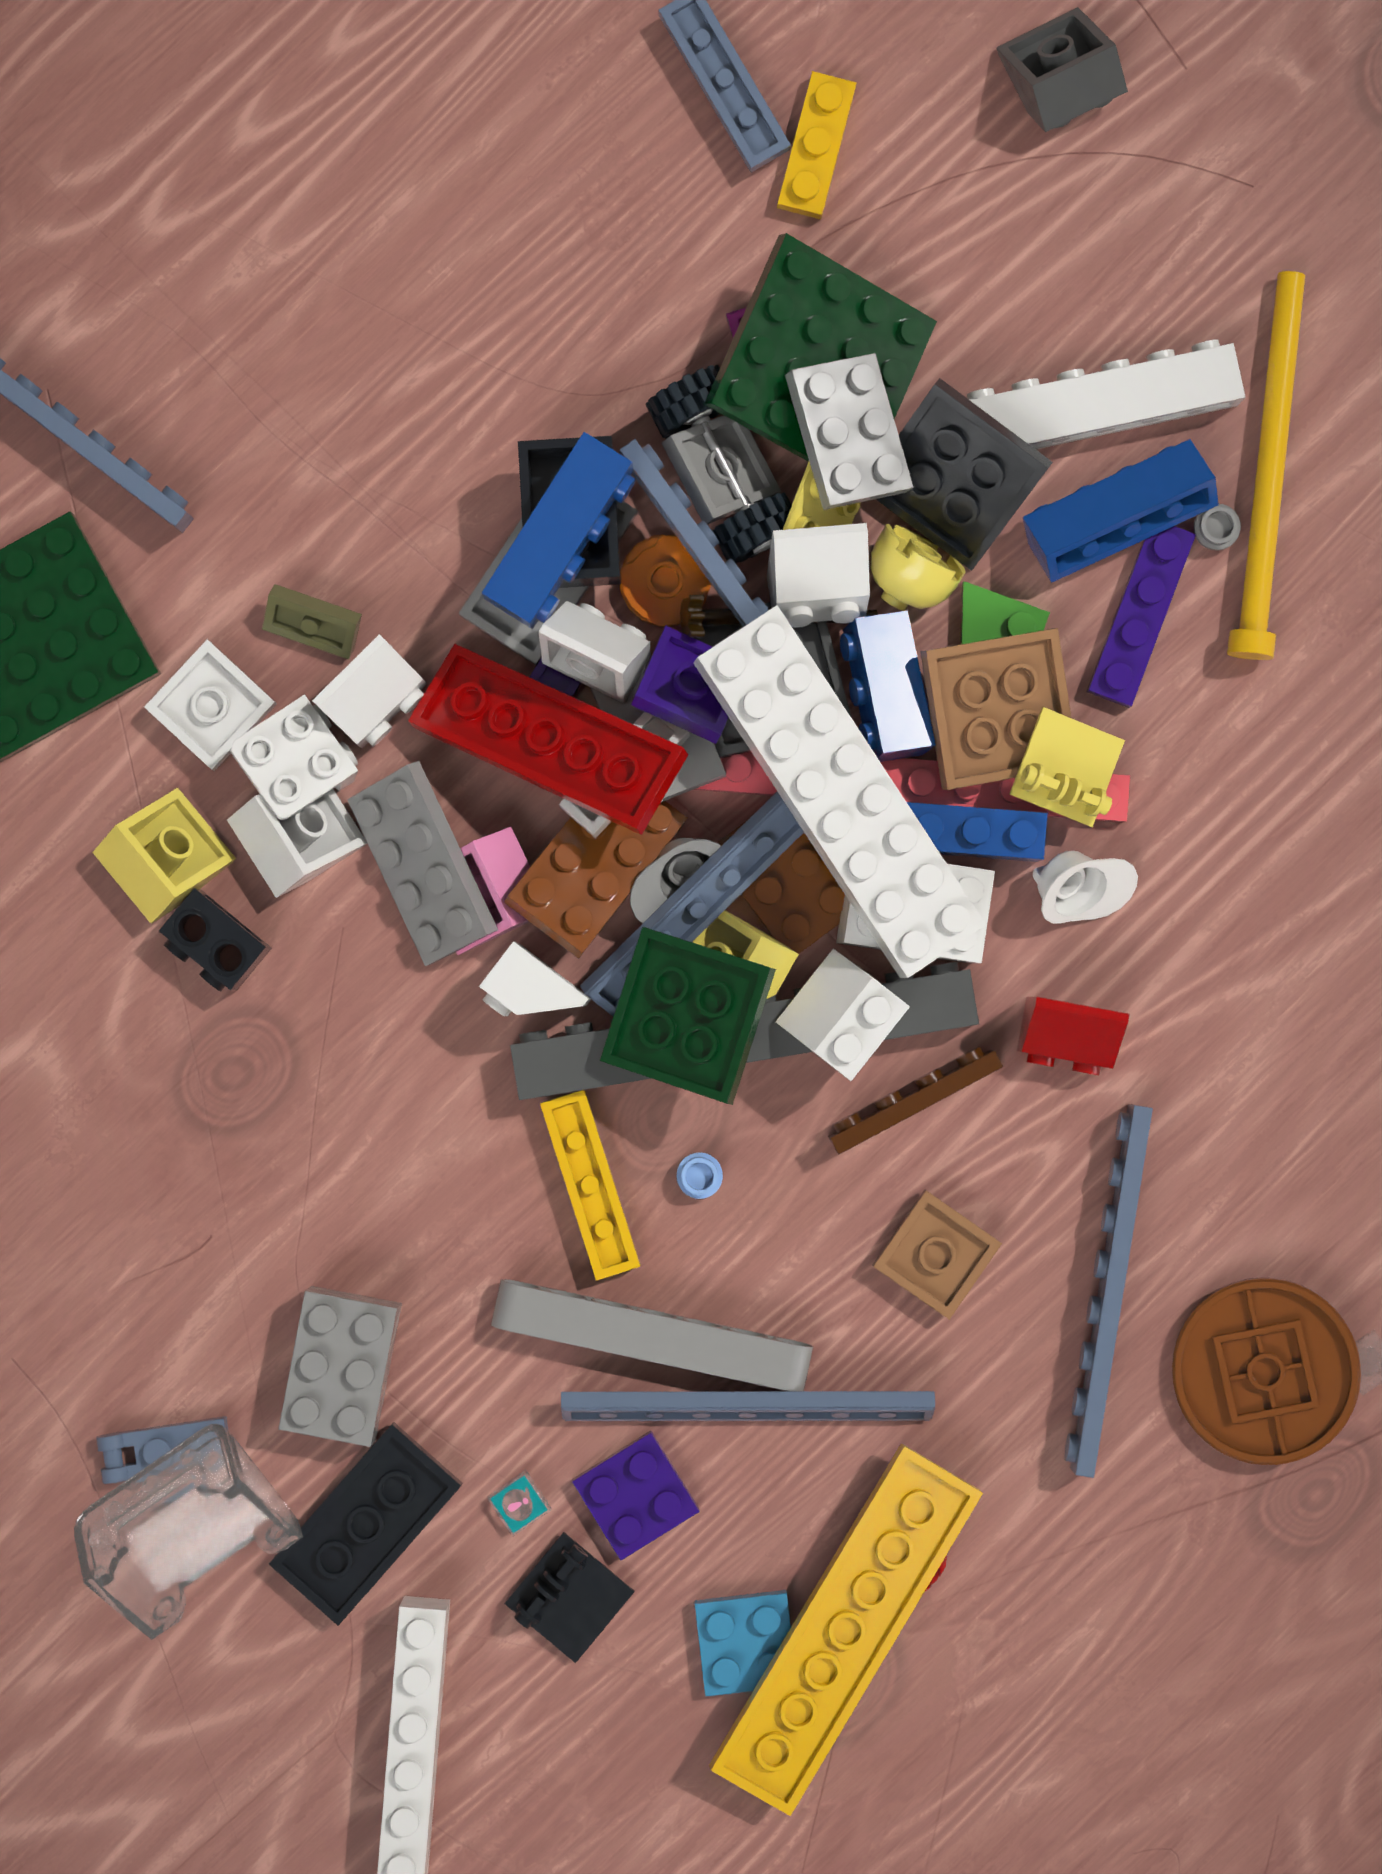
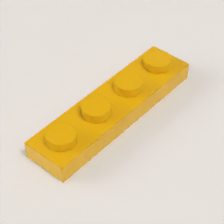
[540,1090,641,1281]

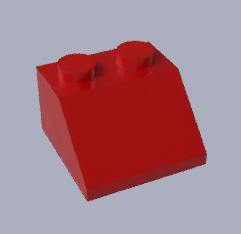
[1017,997,1130,1076]

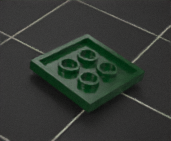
[600,927,776,1105]

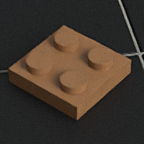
[872,1190,1002,1320]

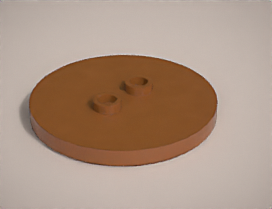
[1172,1277,1361,1465]

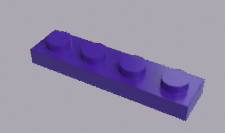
[1087,526,1196,708]

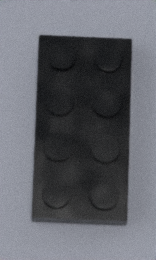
[269,1422,463,1626]

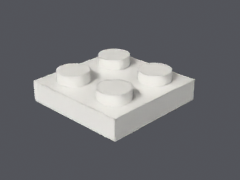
[144,640,277,771]

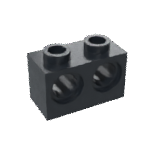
[159,888,272,992]

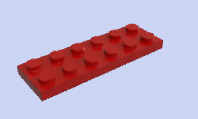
[408,643,689,835]

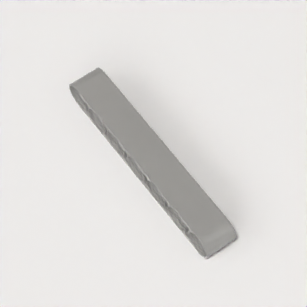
[491,1279,813,1391]

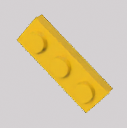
[777,71,857,220]

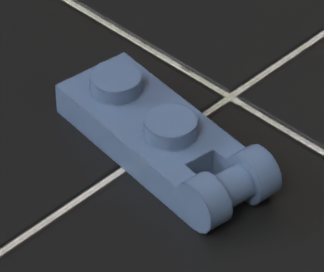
[96,1416,233,1484]

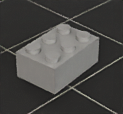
[278,1286,402,1447]

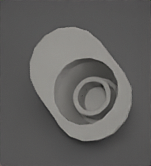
[630,838,721,923]

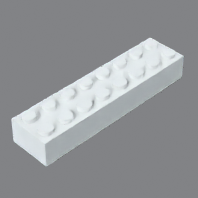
[693,605,987,978]

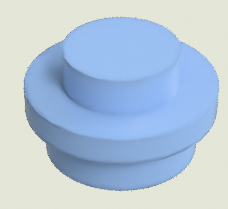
[677,1152,723,1199]

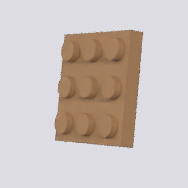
[920,628,1071,790]

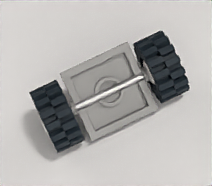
[645,365,792,564]

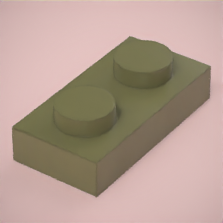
[262,584,362,659]

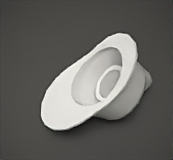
[1033,851,1138,924]

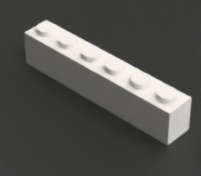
[966,340,1245,449]
[377,1596,450,1874]

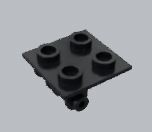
[504,1532,635,1663]

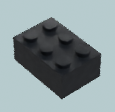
[518,436,621,588]

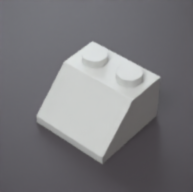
[767,523,870,627]
[538,601,651,704]
[312,634,427,748]
[227,789,367,898]
[479,941,591,1017]
[775,949,910,1081]

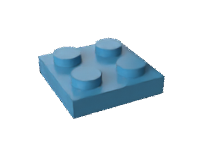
[695,1590,791,1697]

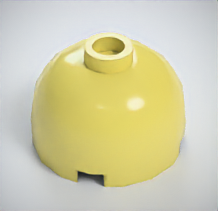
[870,524,966,611]

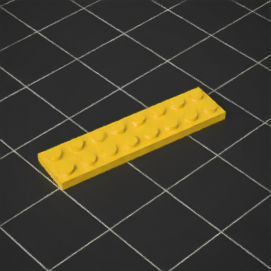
[709,1443,983,1816]

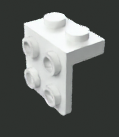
[230,694,358,820]

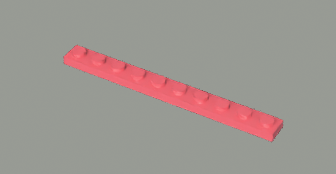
[693,751,1130,823]

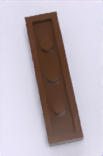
[828,1046,1003,1154]

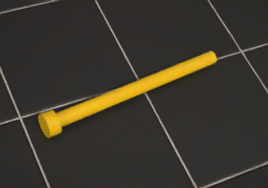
[1227,271,1305,660]

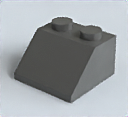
[996,7,1128,132]

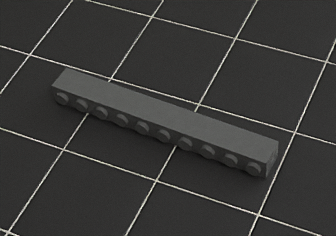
[510,962,979,1100]

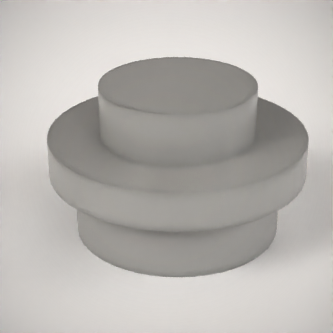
[1194,504,1241,551]

